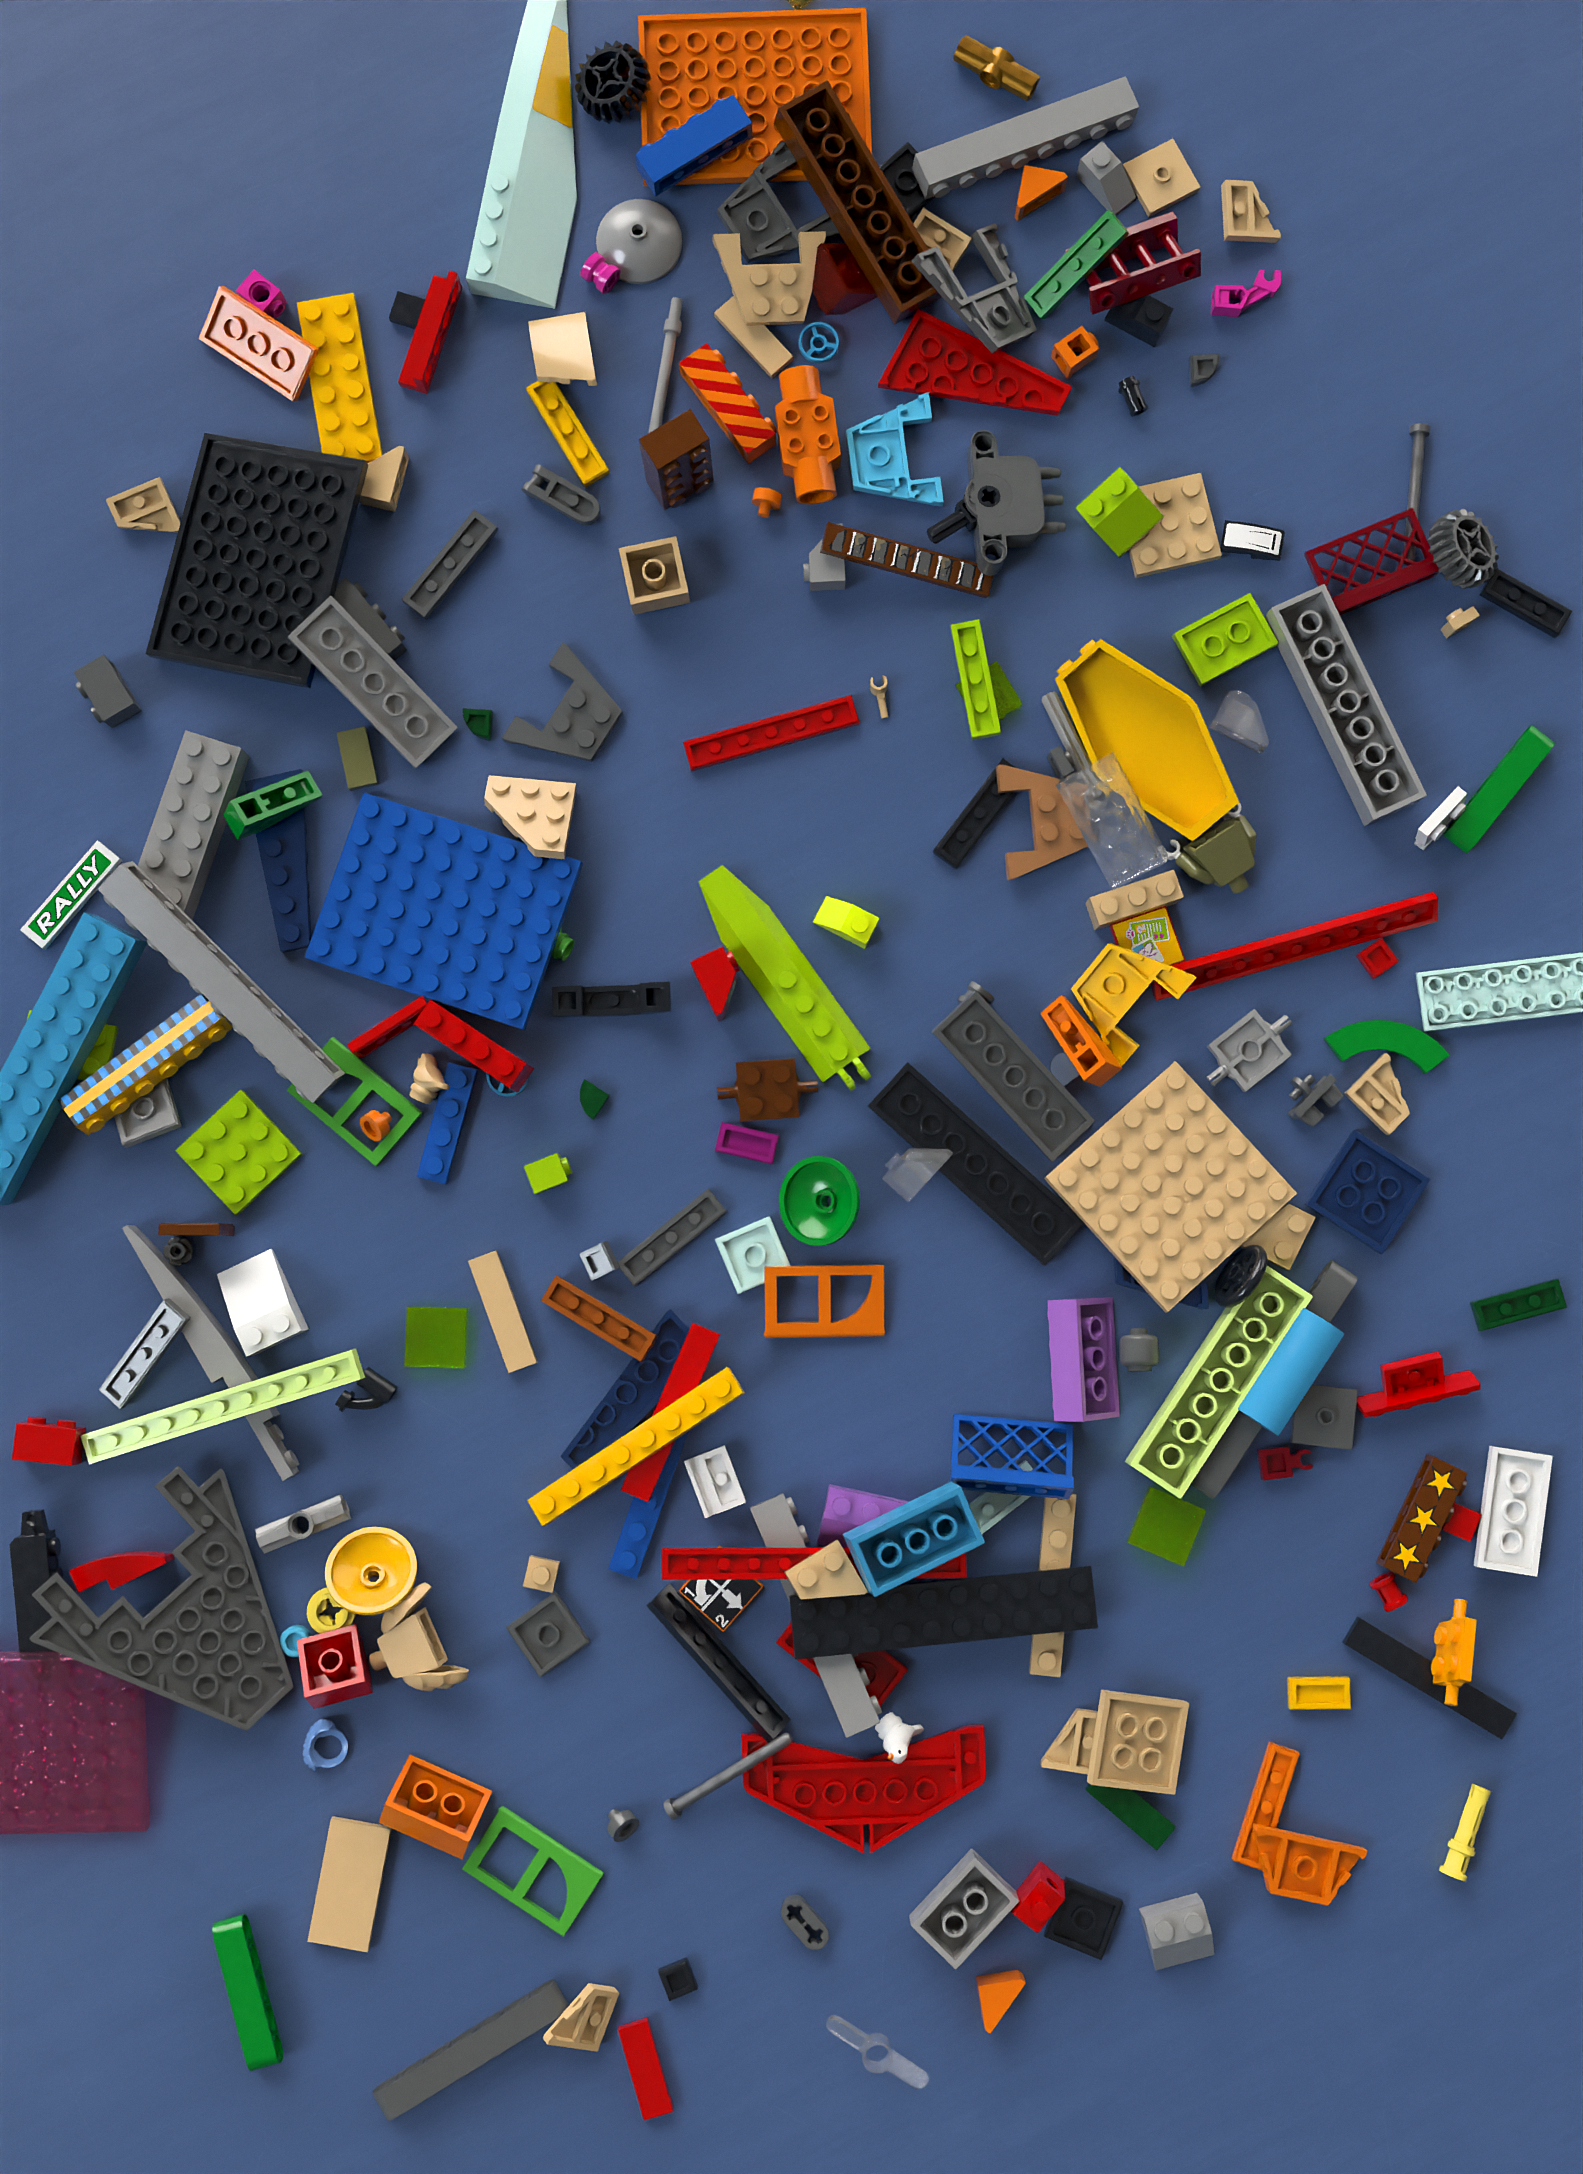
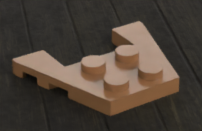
[996,765,1093,881]

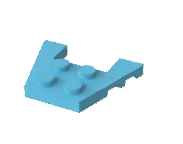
[846,393,944,506]

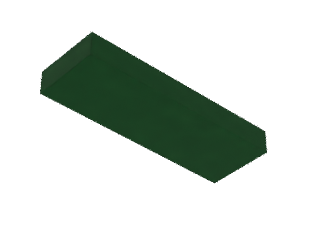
[1470,1279,1567,1331]
[1085,1784,1176,1851]

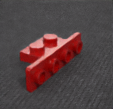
[1356,1351,1481,1417]

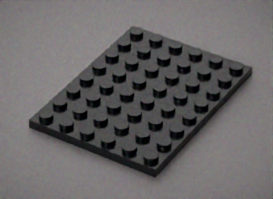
[146,433,368,688]

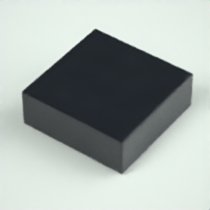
[389,291,425,329]
[658,1957,698,2001]

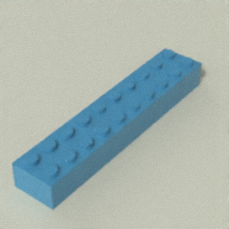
[0,912,147,1206]

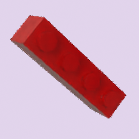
[414,999,534,1093]

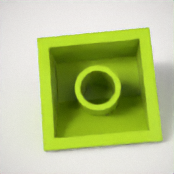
[1076,467,1164,558]

